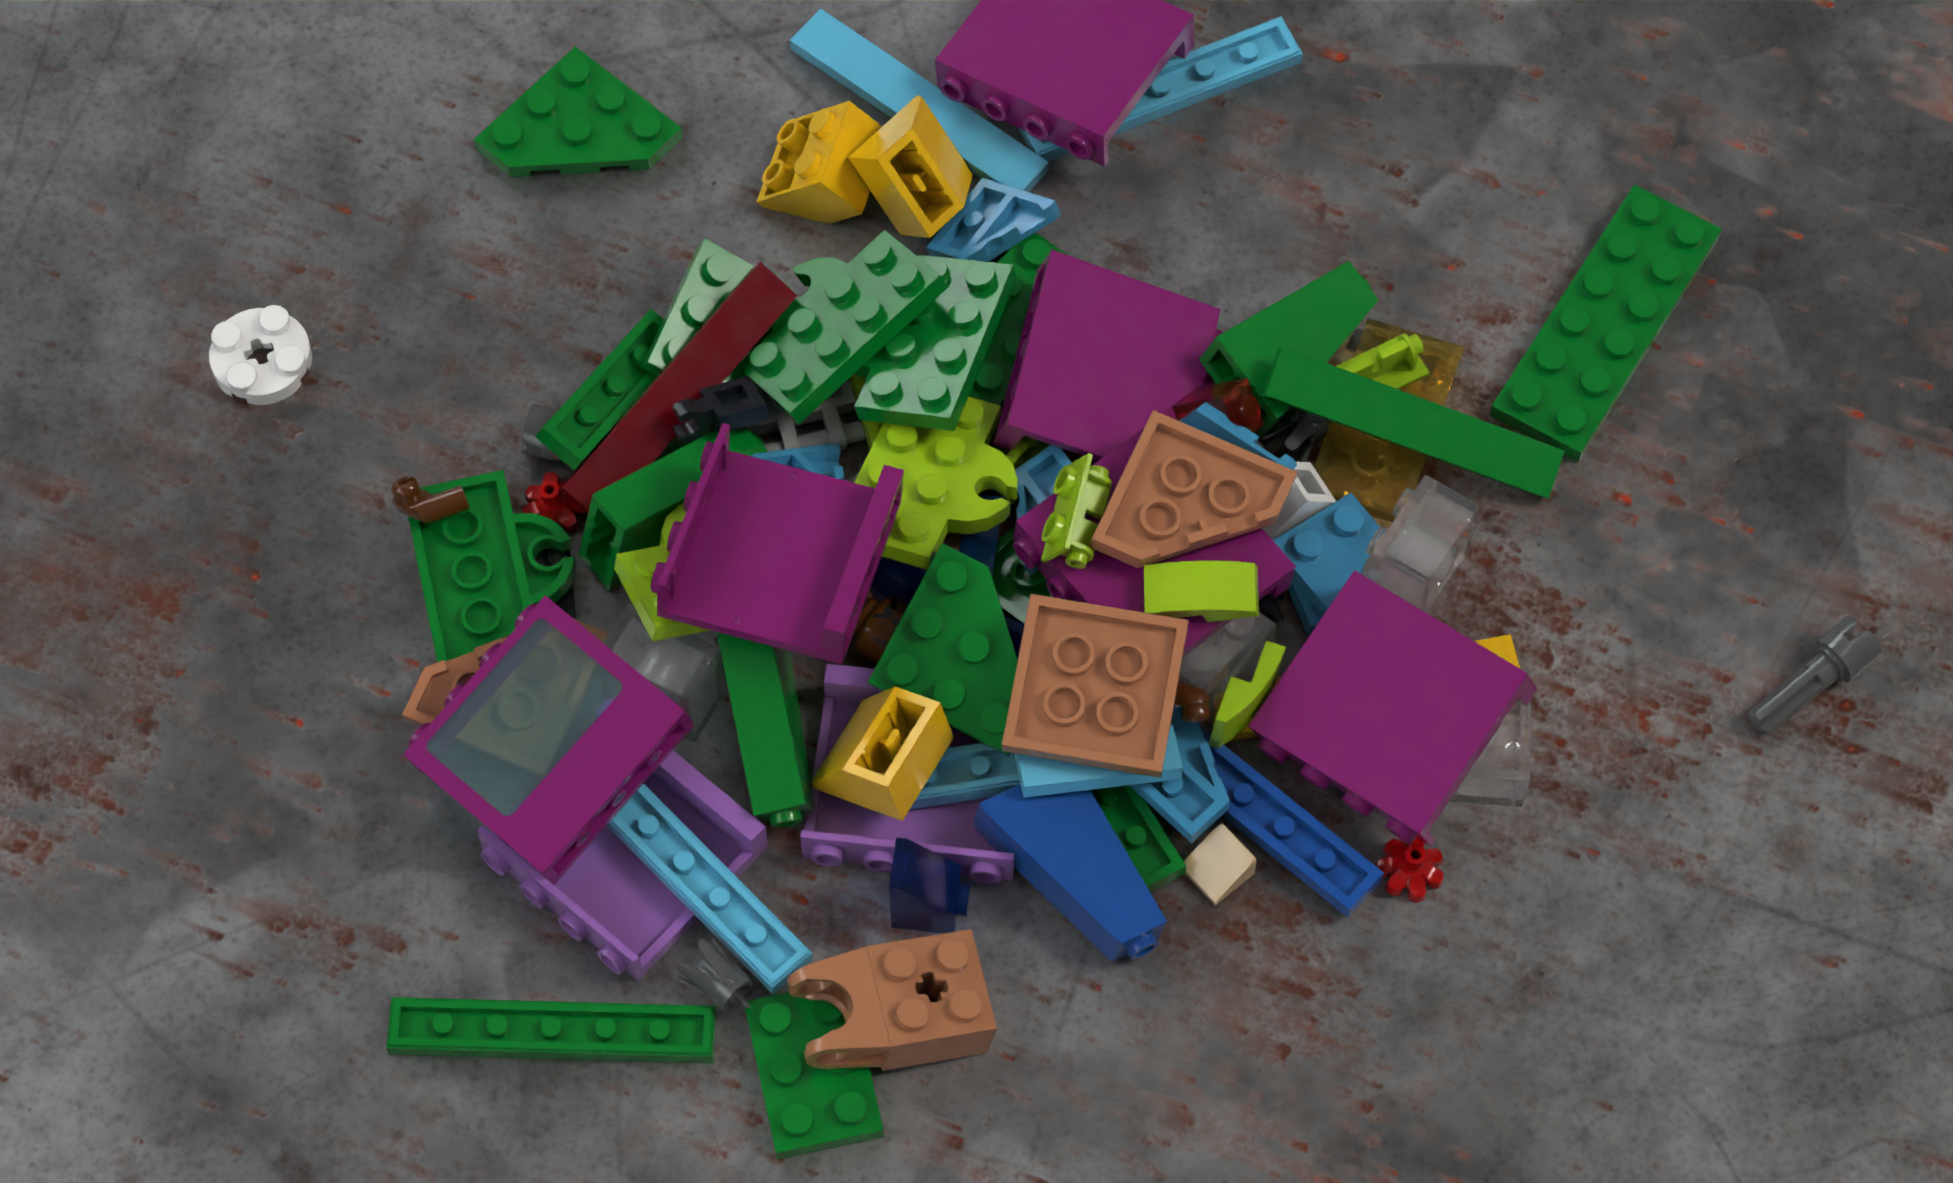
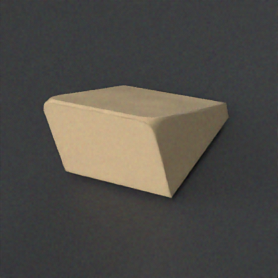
[1184,823,1256,906]

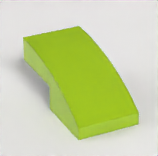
[1144,561,1259,623]
[1209,640,1286,749]

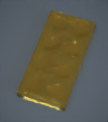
[1314,318,1464,526]

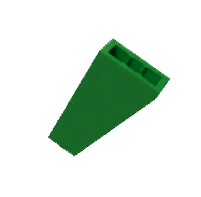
[1199,261,1378,440]
[578,427,768,591]
[717,632,815,828]

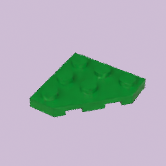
[474,46,683,177]
[868,543,1018,757]

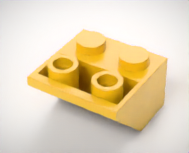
[848,96,973,238]
[756,101,882,224]
[811,686,954,821]

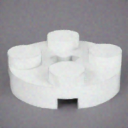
[209,305,312,405]

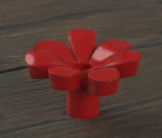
[523,472,585,532]
[1375,838,1444,903]

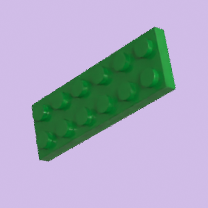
[1489,184,1722,462]

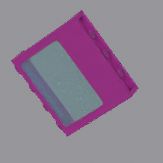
[403,595,695,885]

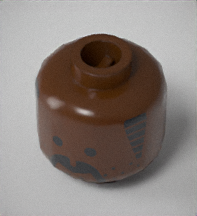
[853,596,908,665]

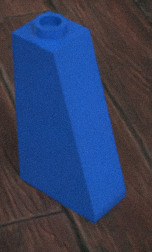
[973,784,1167,963]

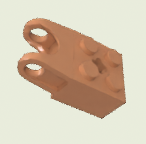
[787,929,997,1071]

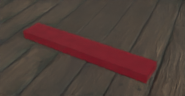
[560,261,798,514]

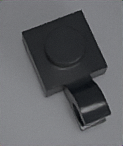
[672,376,768,443]

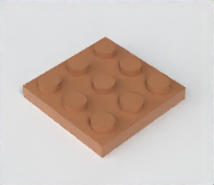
[1002,594,1189,778]

